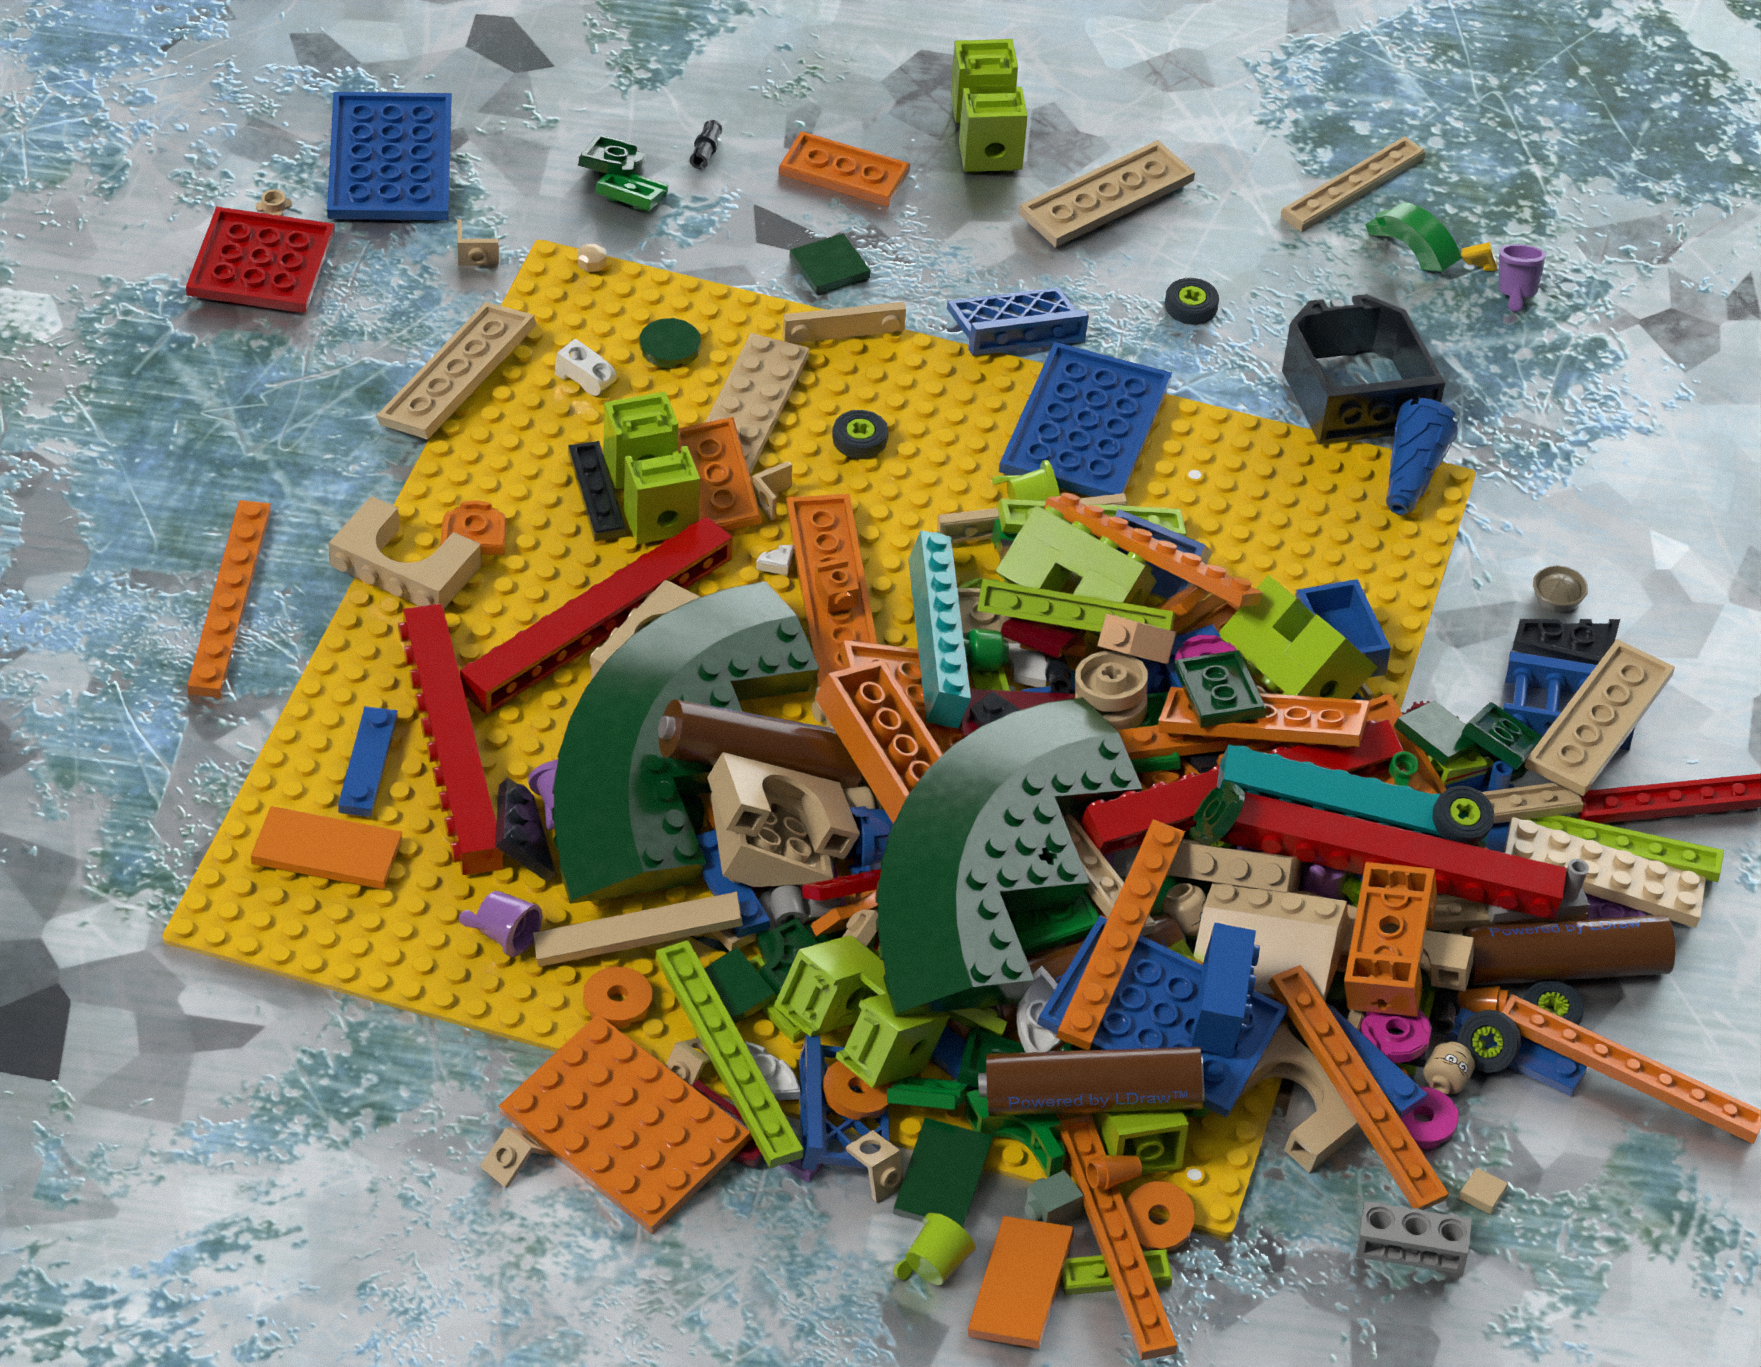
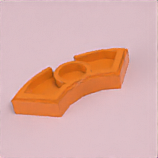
[811,891,878,936]

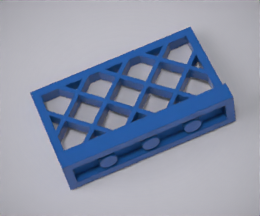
[947,287,1089,356]
[799,1035,889,1170]

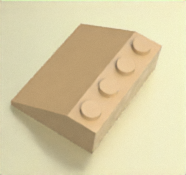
[711,793,833,887]
[1193,882,1349,1002]

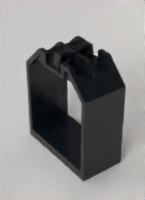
[1282,294,1445,445]

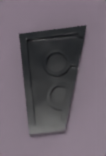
[495,777,556,882]

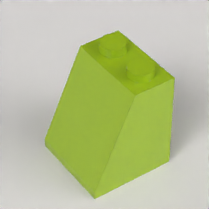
[1091,1110,1189,1175]

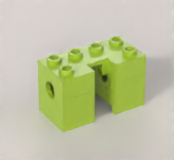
[950,39,1028,172]
[603,392,700,544]
[996,505,1157,637]
[1218,575,1377,699]
[774,935,950,1088]

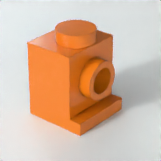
[814,557,859,613]

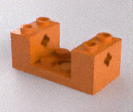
[1344,862,1438,1017]

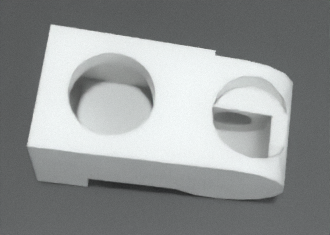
[555,339,617,396]

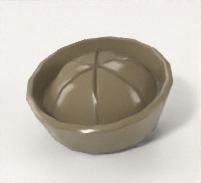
[1533,565,1588,613]

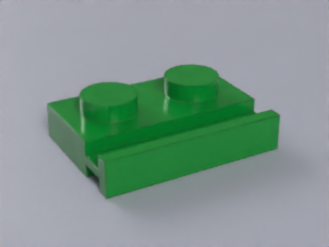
[595,173,669,211]
[887,1076,971,1109]

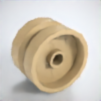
[1075,651,1148,730]

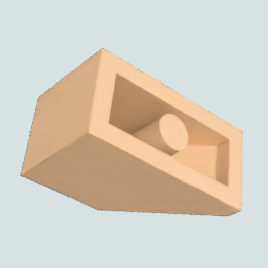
[1098,614,1177,664]

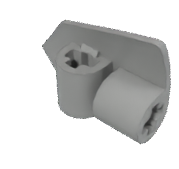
[758,860,841,930]

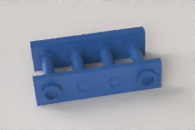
[1503,651,1635,750]

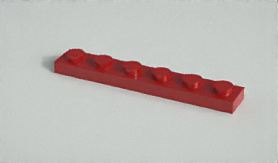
[1577,773,1761,823]

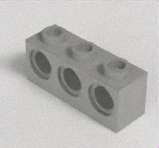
[1356,1201,1472,1275]

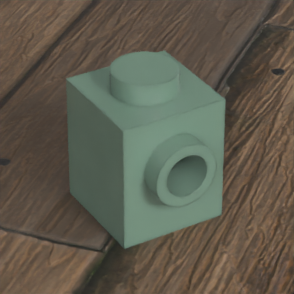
[1025,1170,1084,1225]

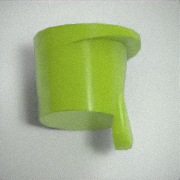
[992,460,1060,501]
[893,1213,976,1285]

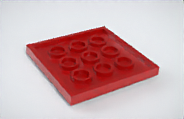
[186,206,335,313]

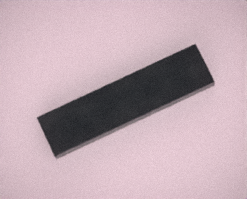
[568,441,626,541]

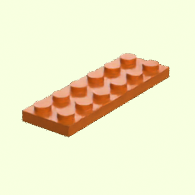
[1159,687,1369,748]

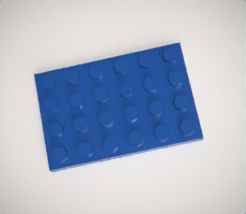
[327,92,452,220]
[999,342,1172,497]
[1037,916,1288,1118]

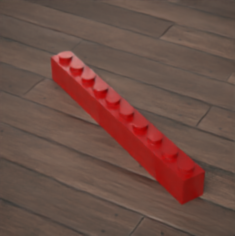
[460,516,733,715]
[398,603,503,876]
[1080,719,1404,856]
[1219,792,1567,920]

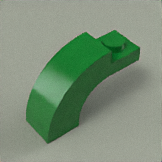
[1365,202,1462,272]
[964,1090,1066,1178]

